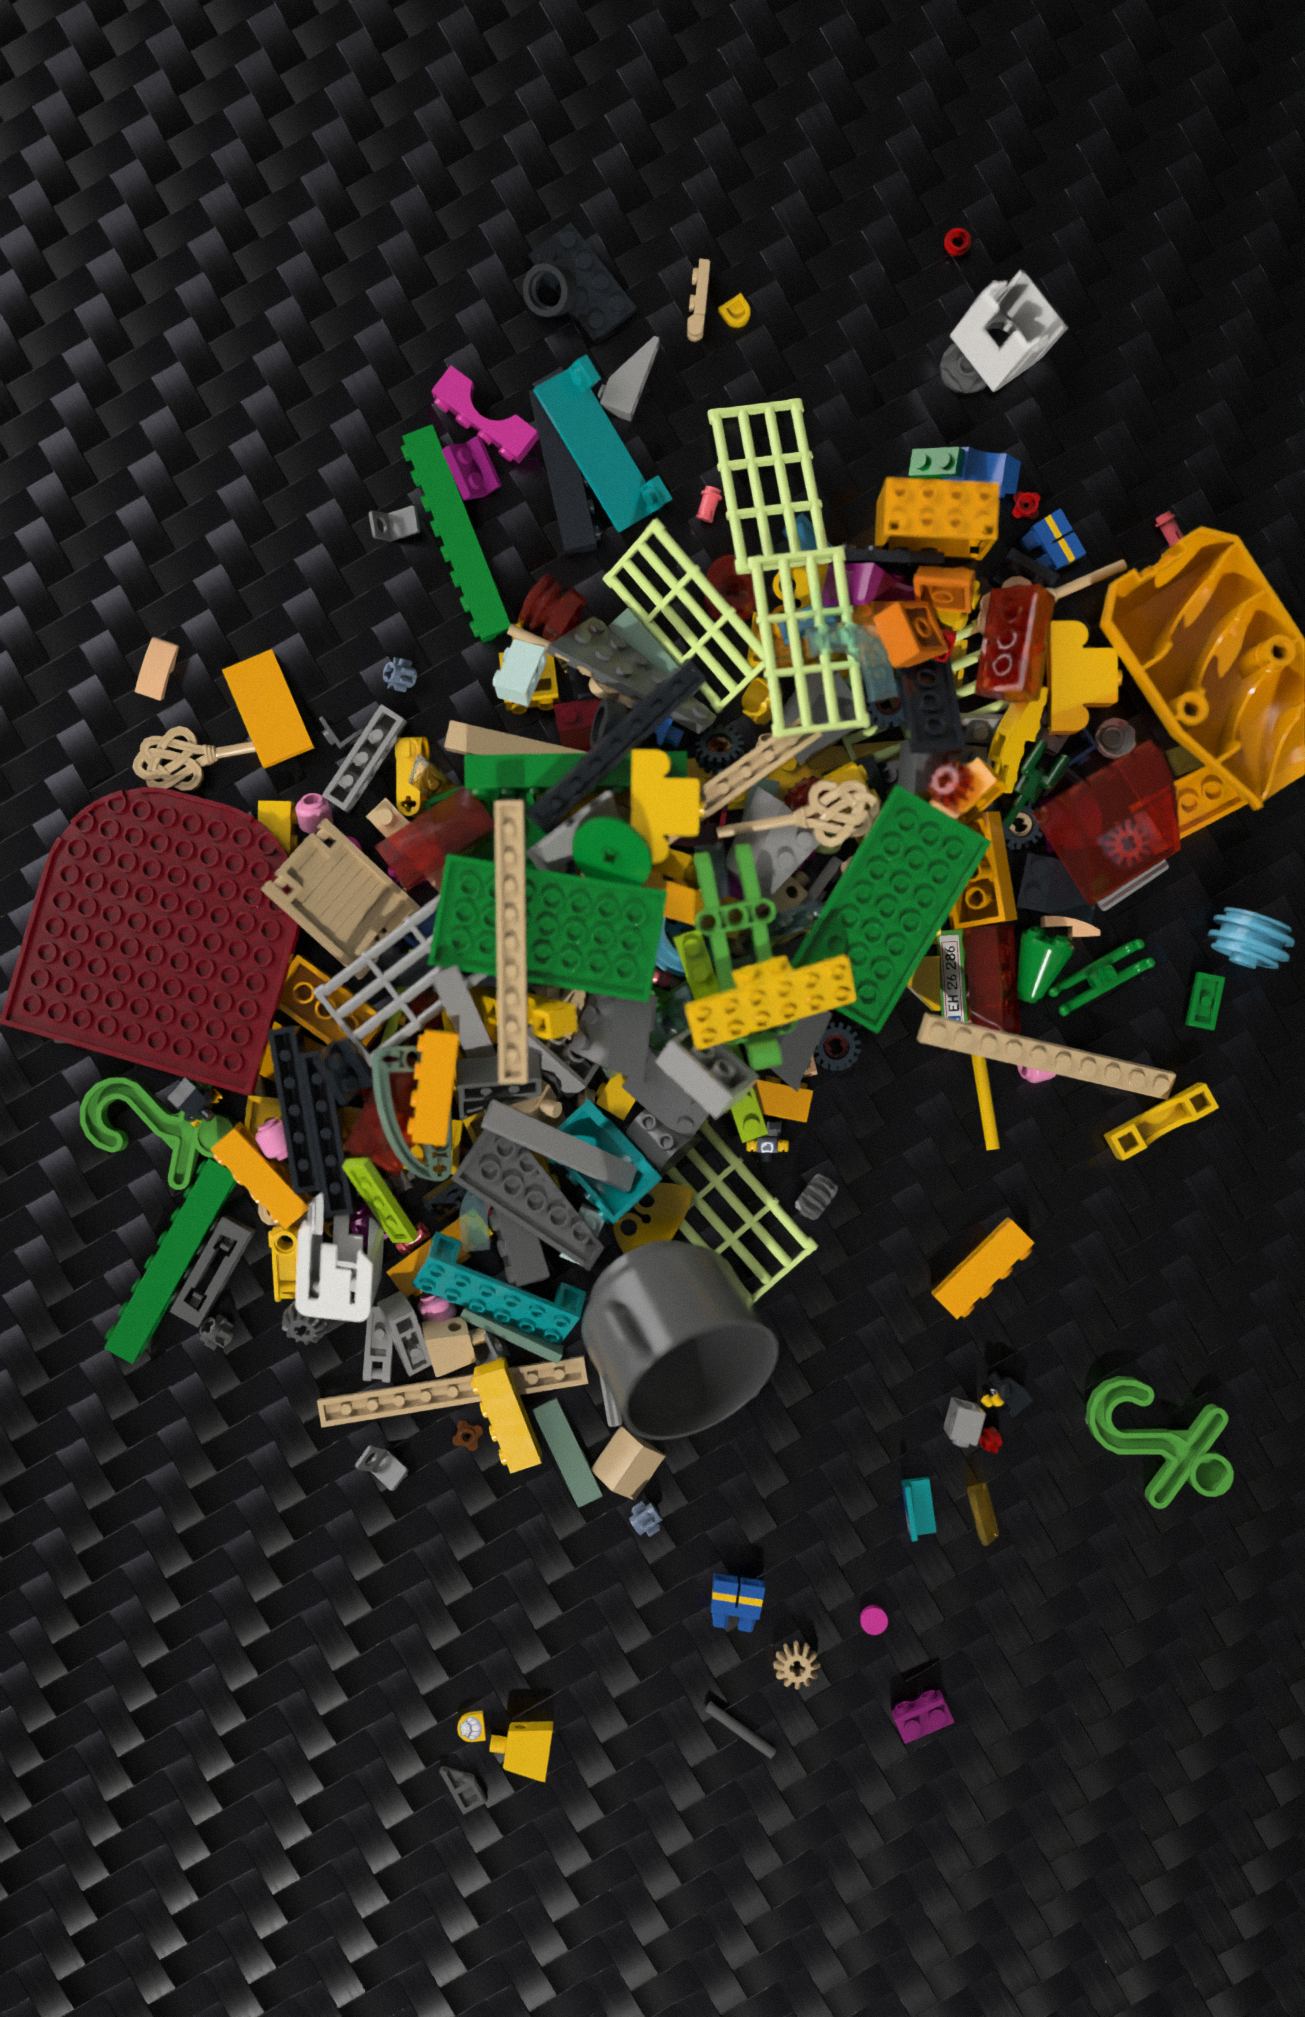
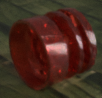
[704,555,757,624]
[518,574,587,642]

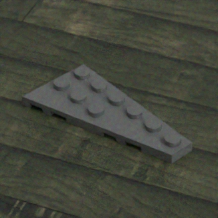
[545,616,717,734]
[451,1129,604,1271]

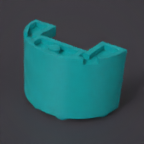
[545,1099,663,1224]

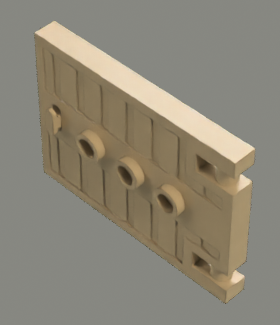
[261,818,421,979]

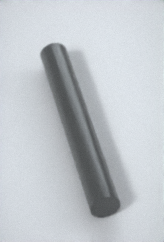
[705,1702,776,1759]

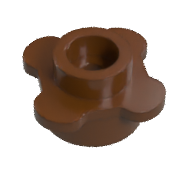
[452,1420,483,1451]

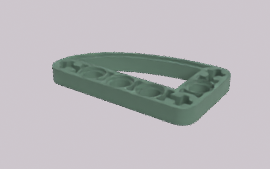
[372,1046,451,1181]

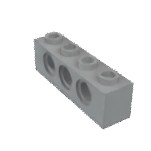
[322,704,408,813]

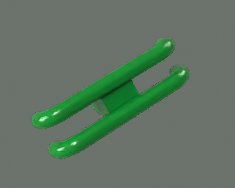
[1048,939,1155,1016]

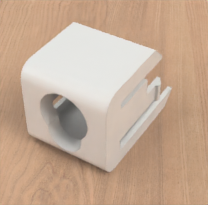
[950,270,1068,392]
[295,1191,384,1322]

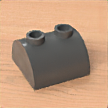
[626,1109,703,1176]

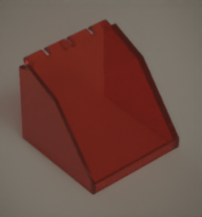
[1032,740,1181,906]

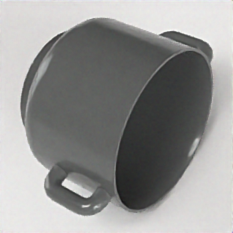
[582,1240,778,1439]

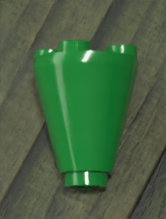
[1016,925,1075,1004]

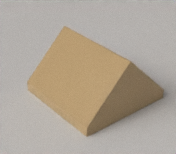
[591,1425,665,1500]

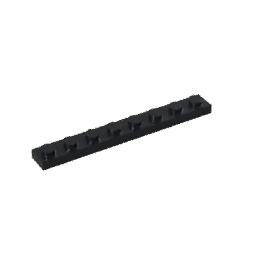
[525,658,707,834]

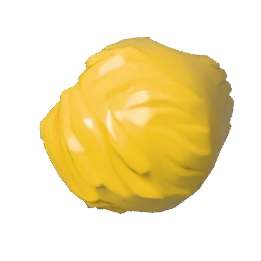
[741,677,783,725]

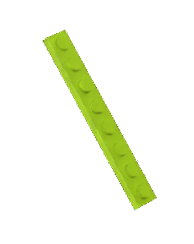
[673,929,768,1143]

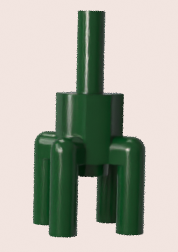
[1001,739,1072,827]

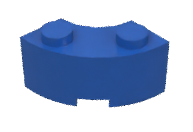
[941,447,1021,498]

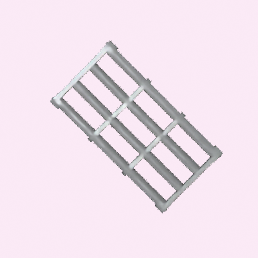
[313,894,488,1068]

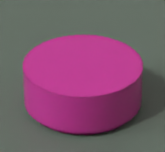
[860,1605,888,1635]

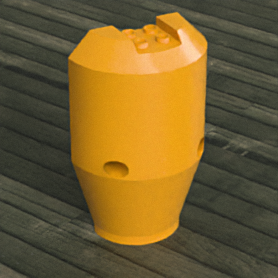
[1100,527,1305,810]

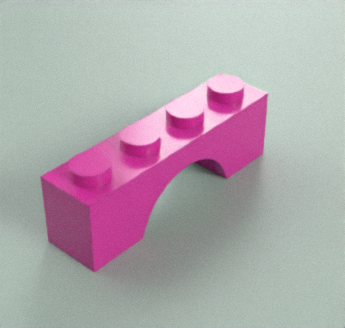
[431,365,539,464]

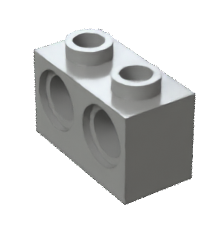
[943,1397,986,1448]

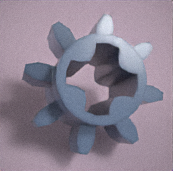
[383,657,417,692]
[629,1501,663,1537]

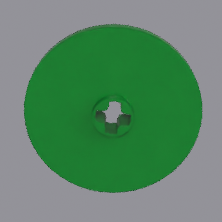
[572,817,653,887]

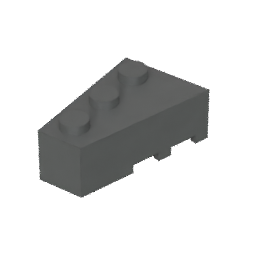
[456,1053,542,1120]
[489,1208,550,1289]

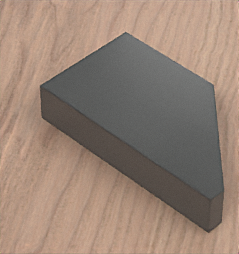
[439,1766,488,1815]

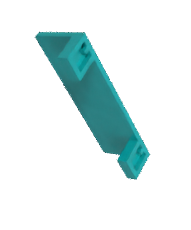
[533,354,672,532]
[412,1232,586,1344]

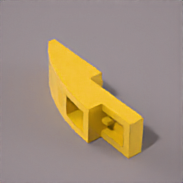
[987,682,1048,794]

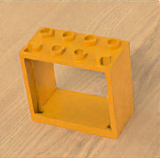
[875,478,999,560]

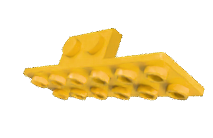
[685,955,856,1050]

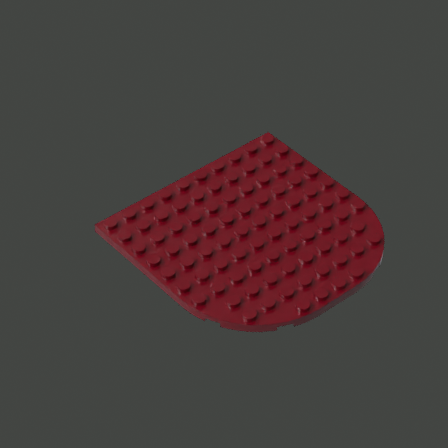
[0,787,301,1096]

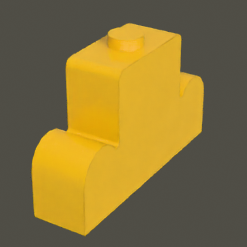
[1046,621,1122,735]
[631,750,705,865]

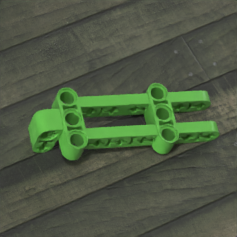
[694,843,797,1070]

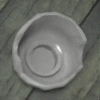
[1094,717,1137,759]

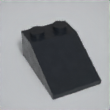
[1014,853,1102,924]

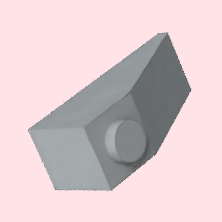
[597,336,659,421]
[377,1291,432,1376]

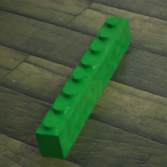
[400,424,511,643]
[465,751,687,796]
[104,1158,237,1364]

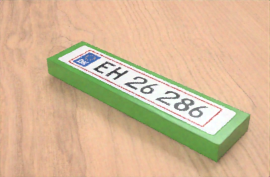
[936,929,971,1024]

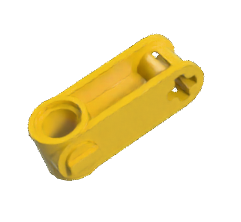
[395,737,429,818]
[268,1222,300,1302]

